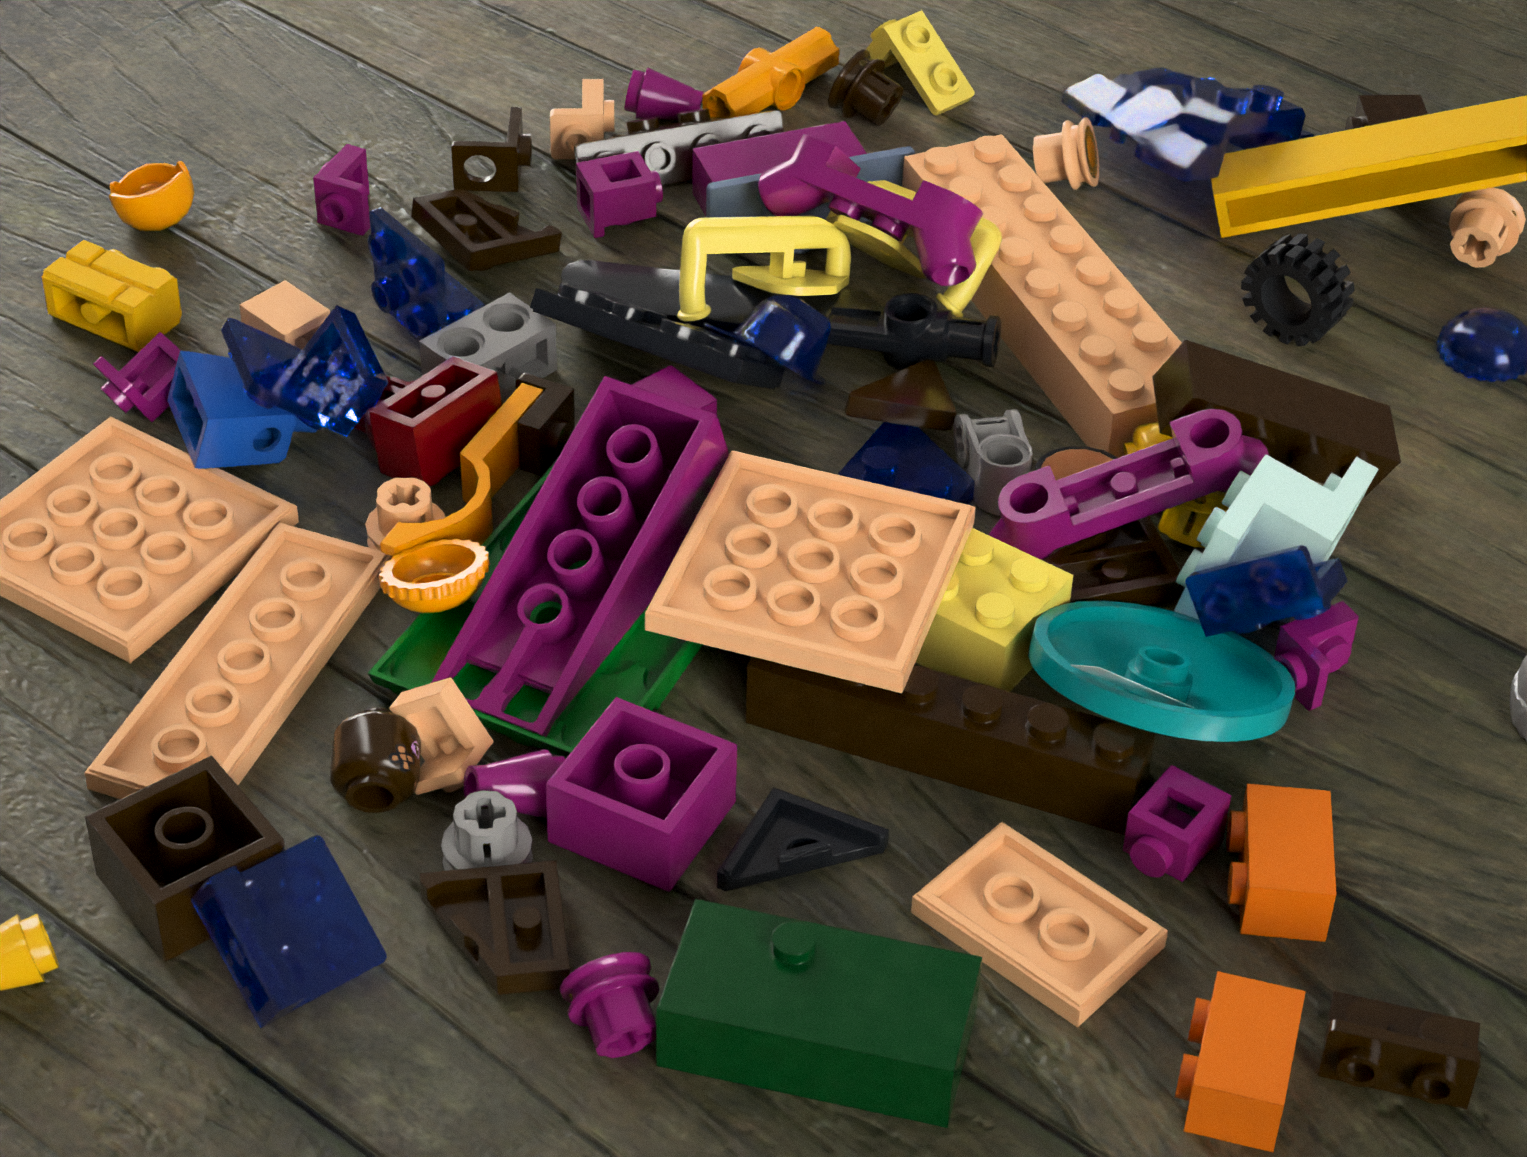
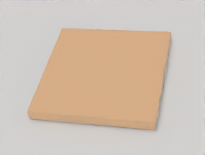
[0,416,299,664]
[645,451,976,693]

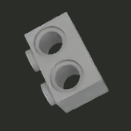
[419,293,557,401]

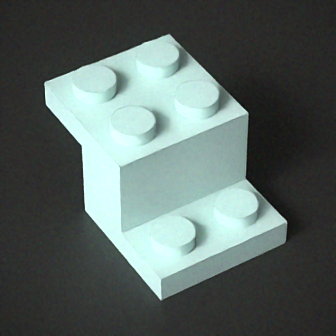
[1174,454,1379,624]

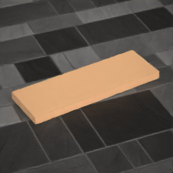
[85,522,392,799]

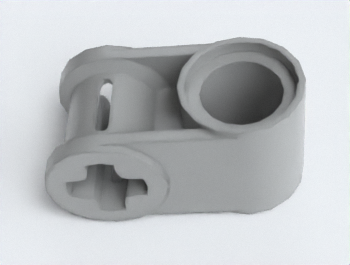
[953,409,1033,515]

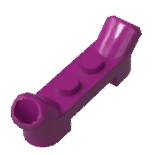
[758,135,983,286]
[988,409,1269,561]

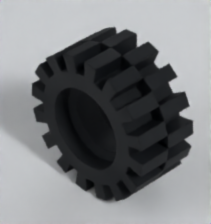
[1241,233,1355,346]

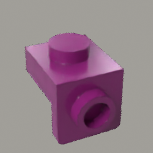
[313,144,370,236]
[93,332,181,422]

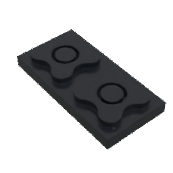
[530,283,785,389]

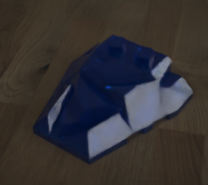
[1062,67,1314,182]

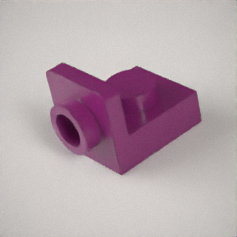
[1274,601,1359,711]

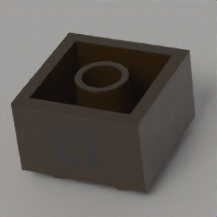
[85,756,291,962]

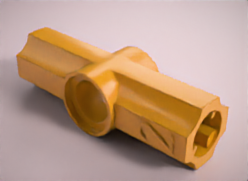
[702,27,839,118]

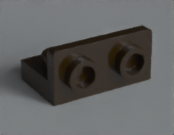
[1318,991,1481,1109]

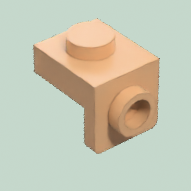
[550,79,615,159]
[389,677,494,795]

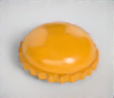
[379,539,490,613]

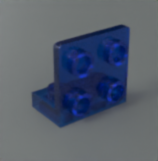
[367,207,485,341]
[191,835,387,1029]

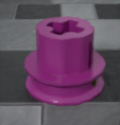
[560,952,660,1058]

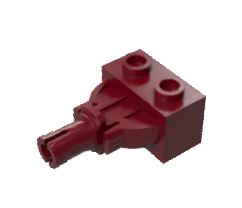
[319,356,502,487]

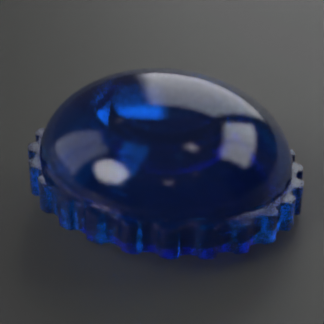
[1436,307,1527,382]

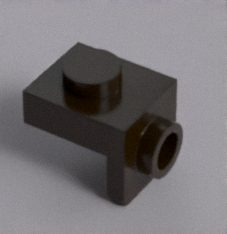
[515,373,575,476]

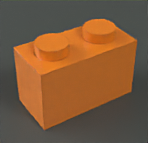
[1226,783,1336,942]
[1175,971,1306,1153]

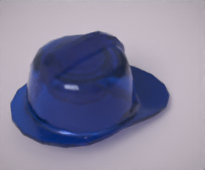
[703,295,831,385]

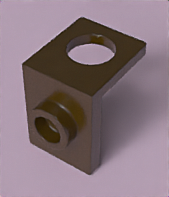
[451,107,532,192]

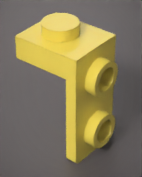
[861,10,975,116]

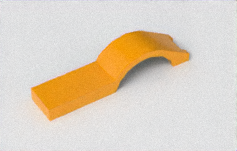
[380,383,543,556]

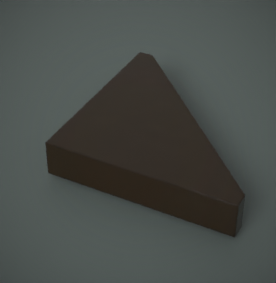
[844,360,957,431]

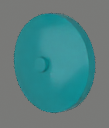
[1028,601,1296,742]

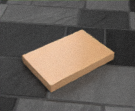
[911,822,1168,1028]

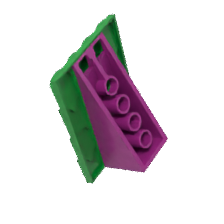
[368,376,729,759]

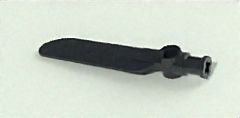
[561,260,1001,370]

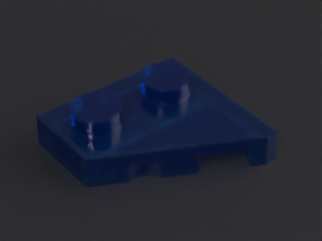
[839,422,975,505]

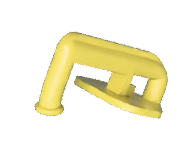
[826,180,1002,318]
[677,216,851,322]

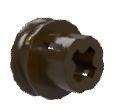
[828,49,904,126]

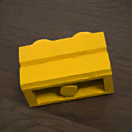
[42,240,182,353]

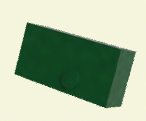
[656,899,982,1128]

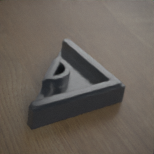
[717,787,889,891]

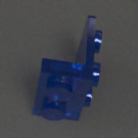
[220,305,389,437]

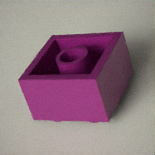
[546,697,737,892]

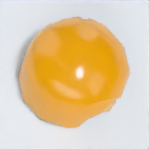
[109,161,194,231]

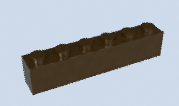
[746,657,1155,835]

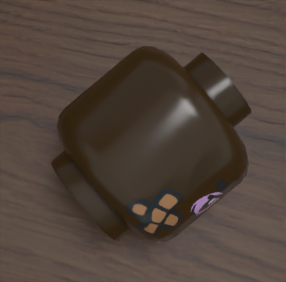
[330,708,421,813]

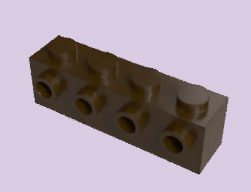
[1152,340,1401,497]

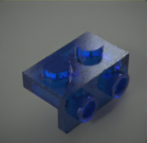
[1185,545,1348,637]

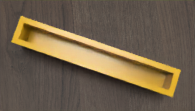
[1207,95,1527,238]

